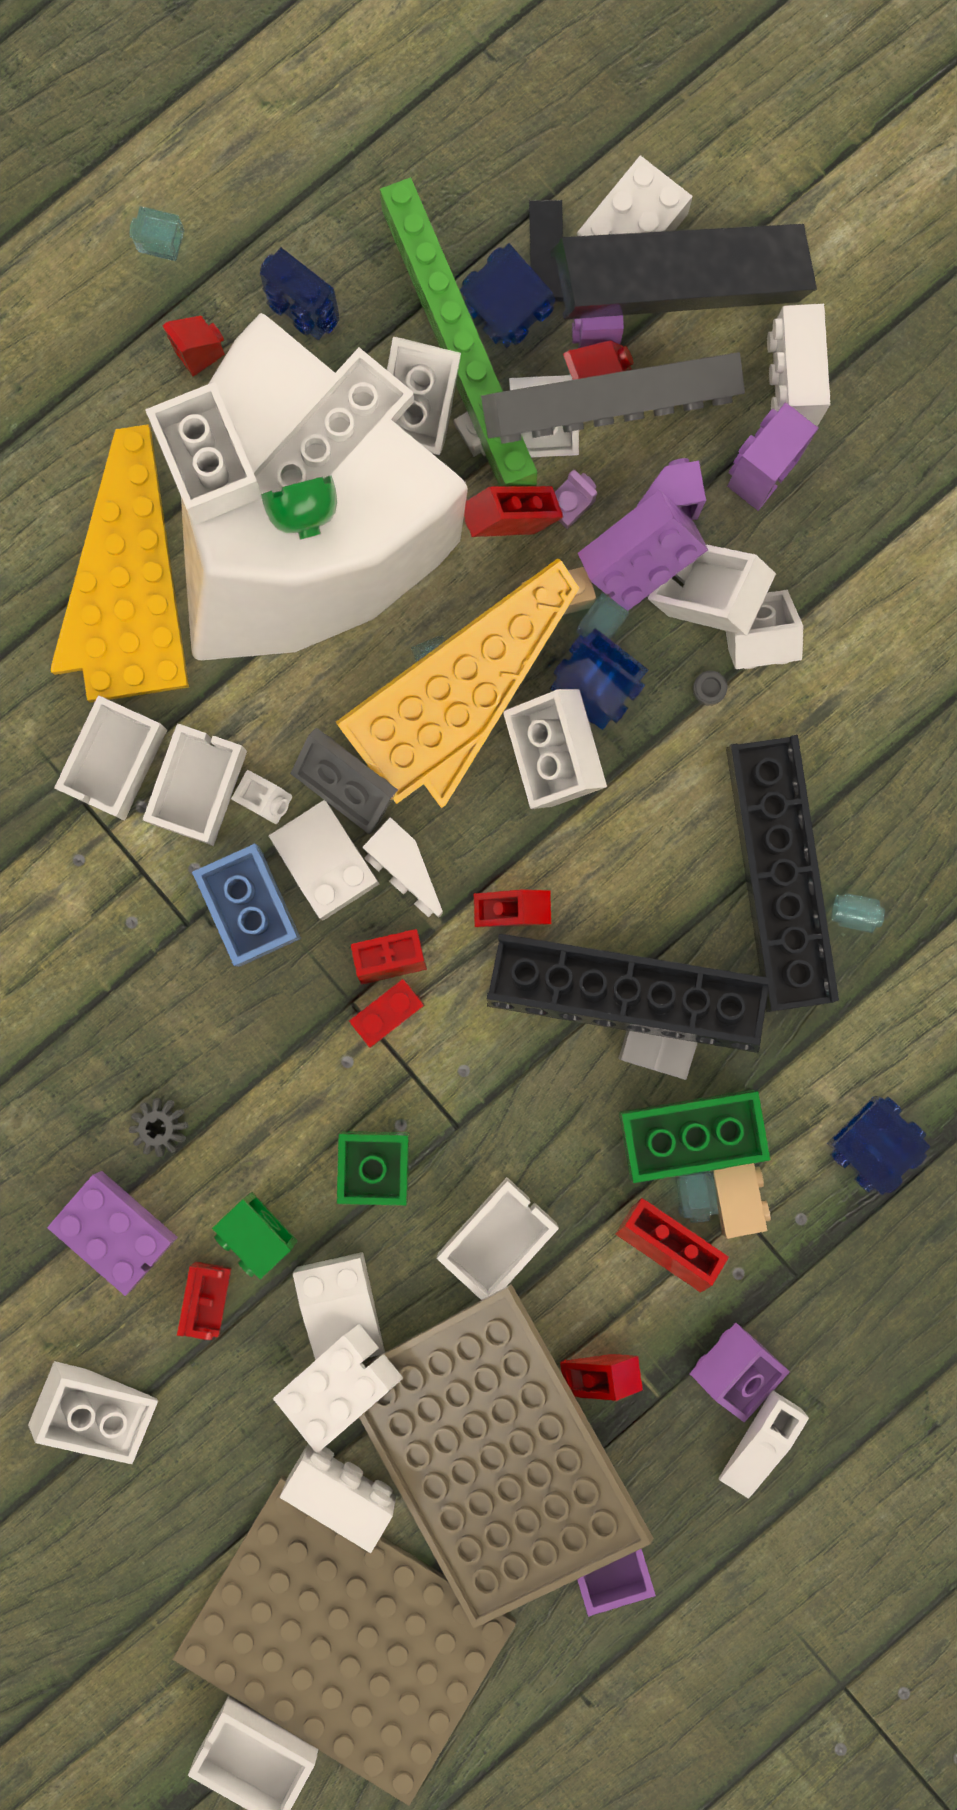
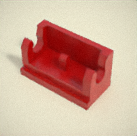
[350,929,427,985]
[177,1261,232,1340]

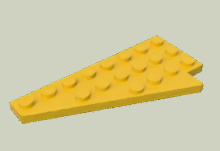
[51,424,189,703]
[336,558,579,808]

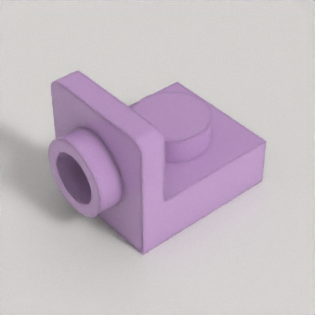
[555,469,597,529]

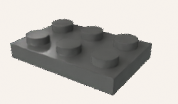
[290,728,398,834]

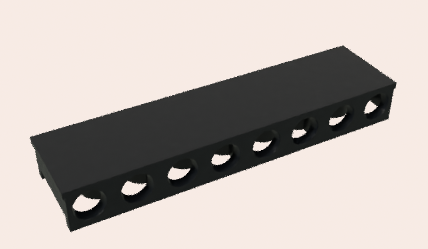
[550,224,817,320]
[726,735,839,1012]
[486,933,770,1053]

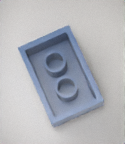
[192,844,301,967]

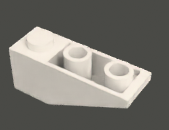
[363,818,443,918]
[719,1390,809,1499]

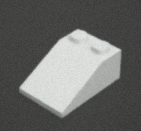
[387,337,461,455]
[269,800,379,920]
[293,1252,385,1360]
[28,1361,158,1464]

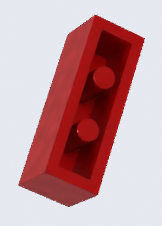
[464,486,564,537]
[615,1198,729,1293]

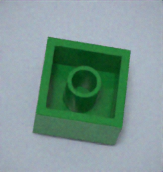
[337,1131,410,1206]
[212,1192,298,1280]

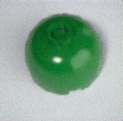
[261,475,337,540]

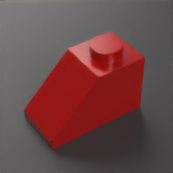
[162,315,225,377]
[563,340,634,380]
[474,889,552,927]
[560,1354,643,1401]

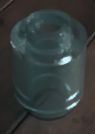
[831,893,885,933]

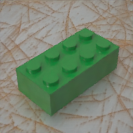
[619,1089,770,1183]

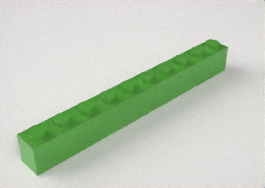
[380,177,537,486]

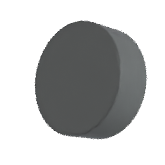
[693,671,728,706]

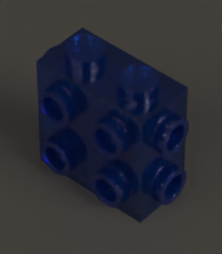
[459,243,556,349]
[259,247,339,340]
[550,628,649,730]
[827,1096,931,1195]

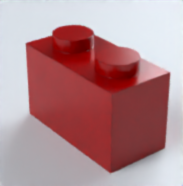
[349,979,425,1048]

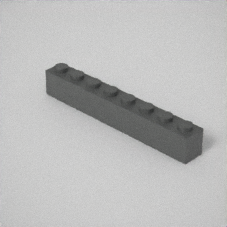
[481,352,745,444]

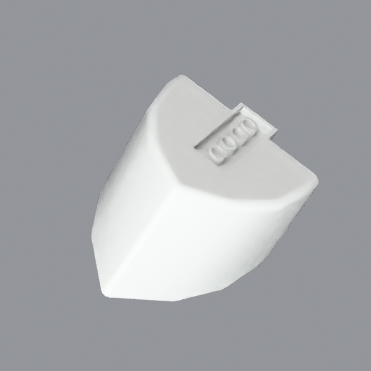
[181,313,468,660]

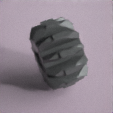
[129,1098,189,1157]

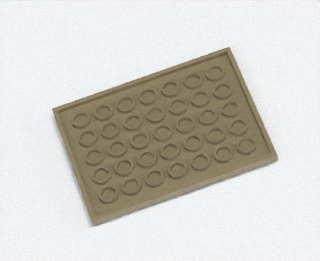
[359,1284,654,1629]
[172,1475,516,1806]

